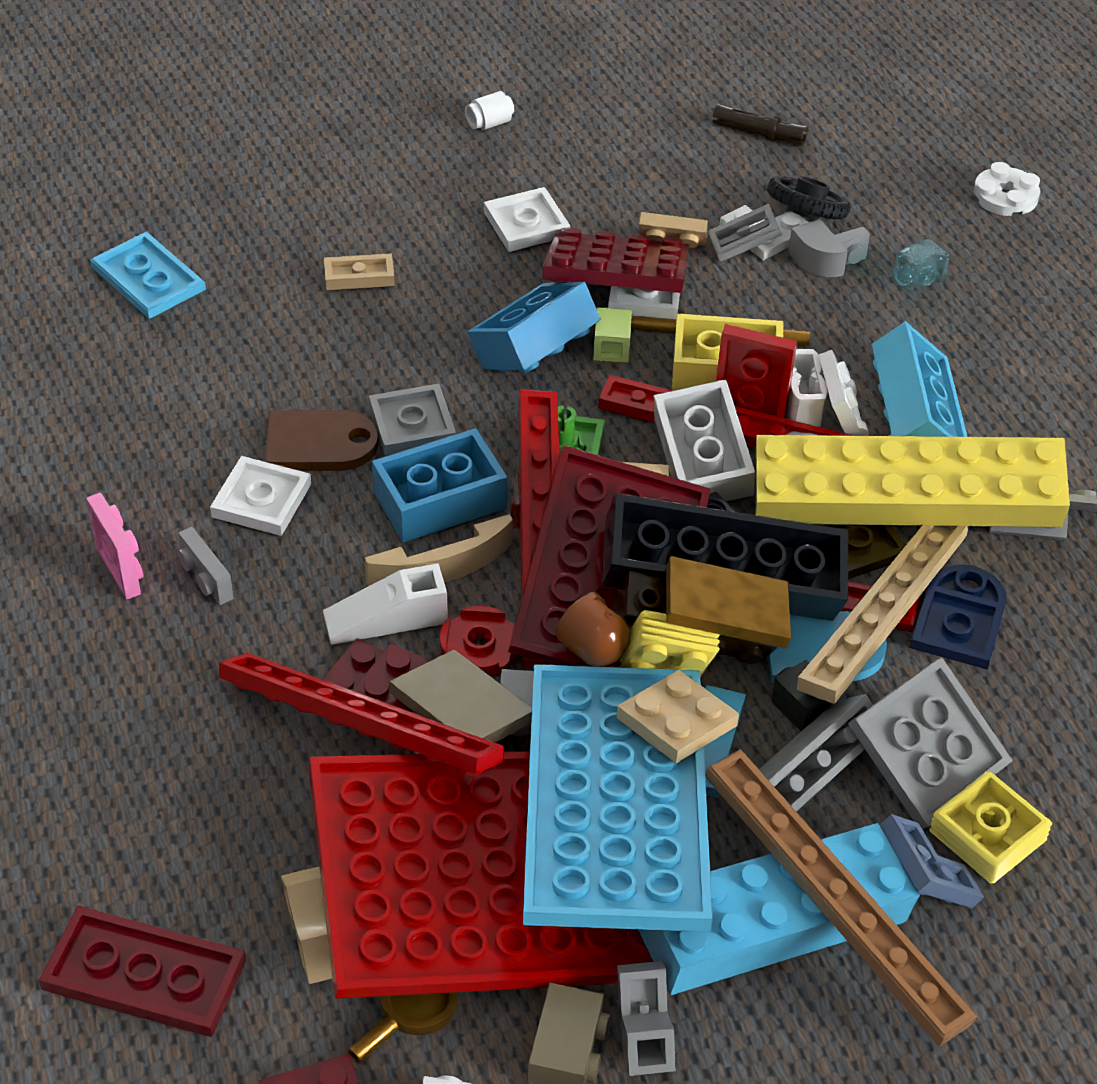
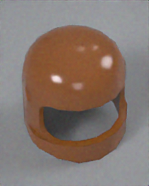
[556,592,630,667]

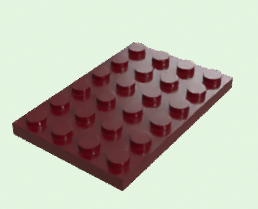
[508,445,711,668]

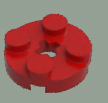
[439,606,518,676]

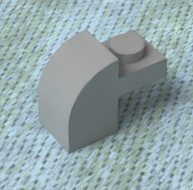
[788,219,870,277]
[616,961,676,1076]

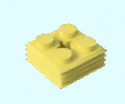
[619,610,720,677]
[929,771,1052,883]

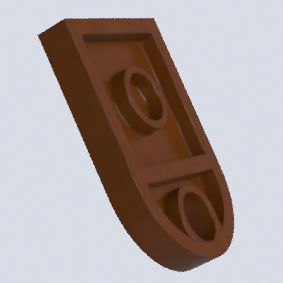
[265,410,378,471]

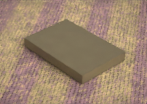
[390,650,532,743]

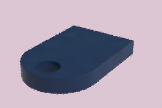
[910,565,1006,670]

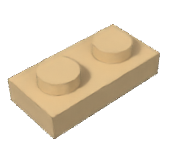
[639,212,708,248]
[324,253,395,290]

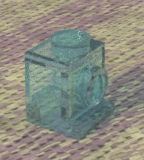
[893,238,950,291]

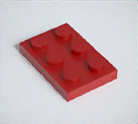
[716,324,797,419]

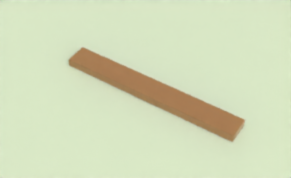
[705,749,977,1047]

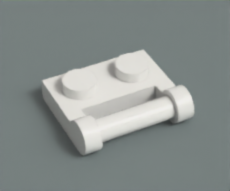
[819,350,869,436]

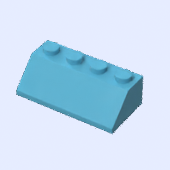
[872,321,967,437]

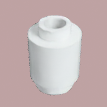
[465,91,514,130]

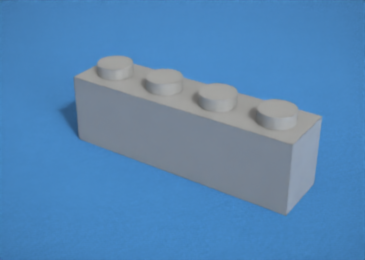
[759,694,873,812]

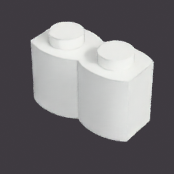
[786,349,828,427]

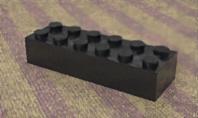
[602,493,848,621]

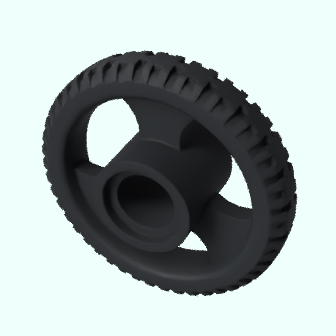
[767,176,851,219]

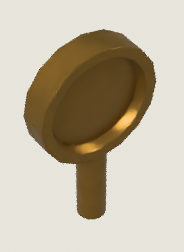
[348,992,458,1064]

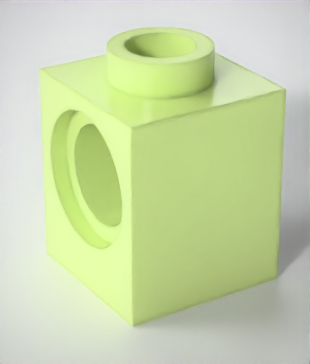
[593,307,632,362]

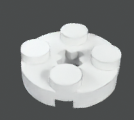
[973,162,1040,216]

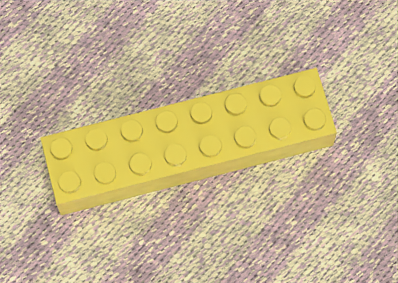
[755,435,1070,527]

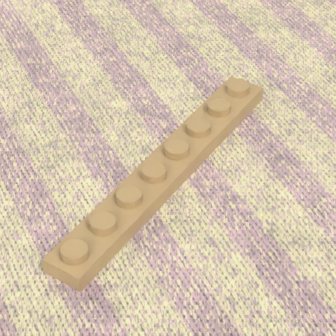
[797,525,968,704]

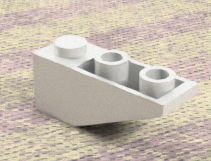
[323,563,448,645]

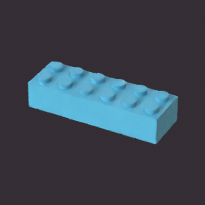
[638,823,920,996]

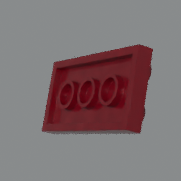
[39,905,246,1037]

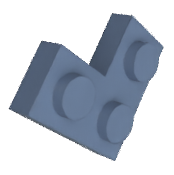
[880,814,984,908]

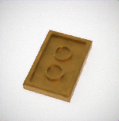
[666,556,791,648]

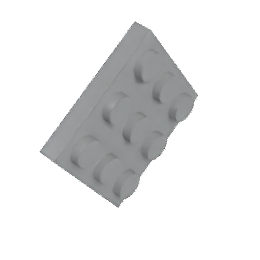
[848,657,1013,829]

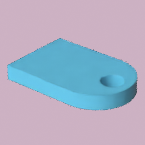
[767,611,887,683]

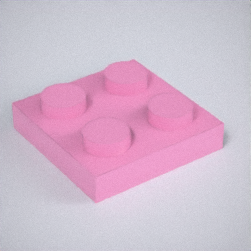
[86,492,143,600]

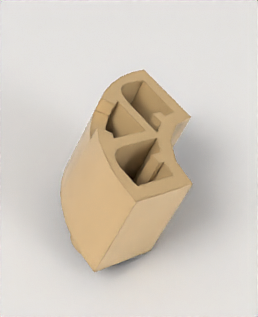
[281,867,332,984]

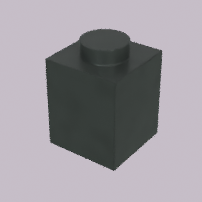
[771,660,833,731]

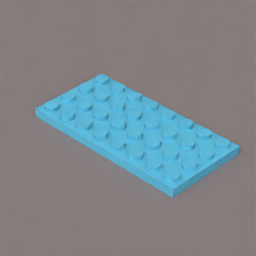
[523,665,712,932]

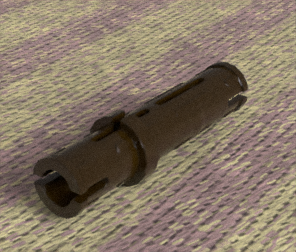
[713,103,808,146]

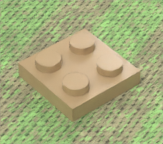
[617,670,739,764]

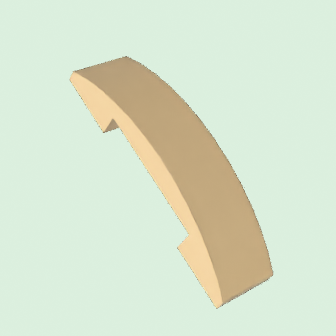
[365,514,513,586]

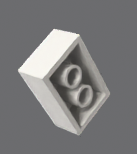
[654,380,755,501]

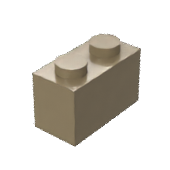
[528,983,610,1084]

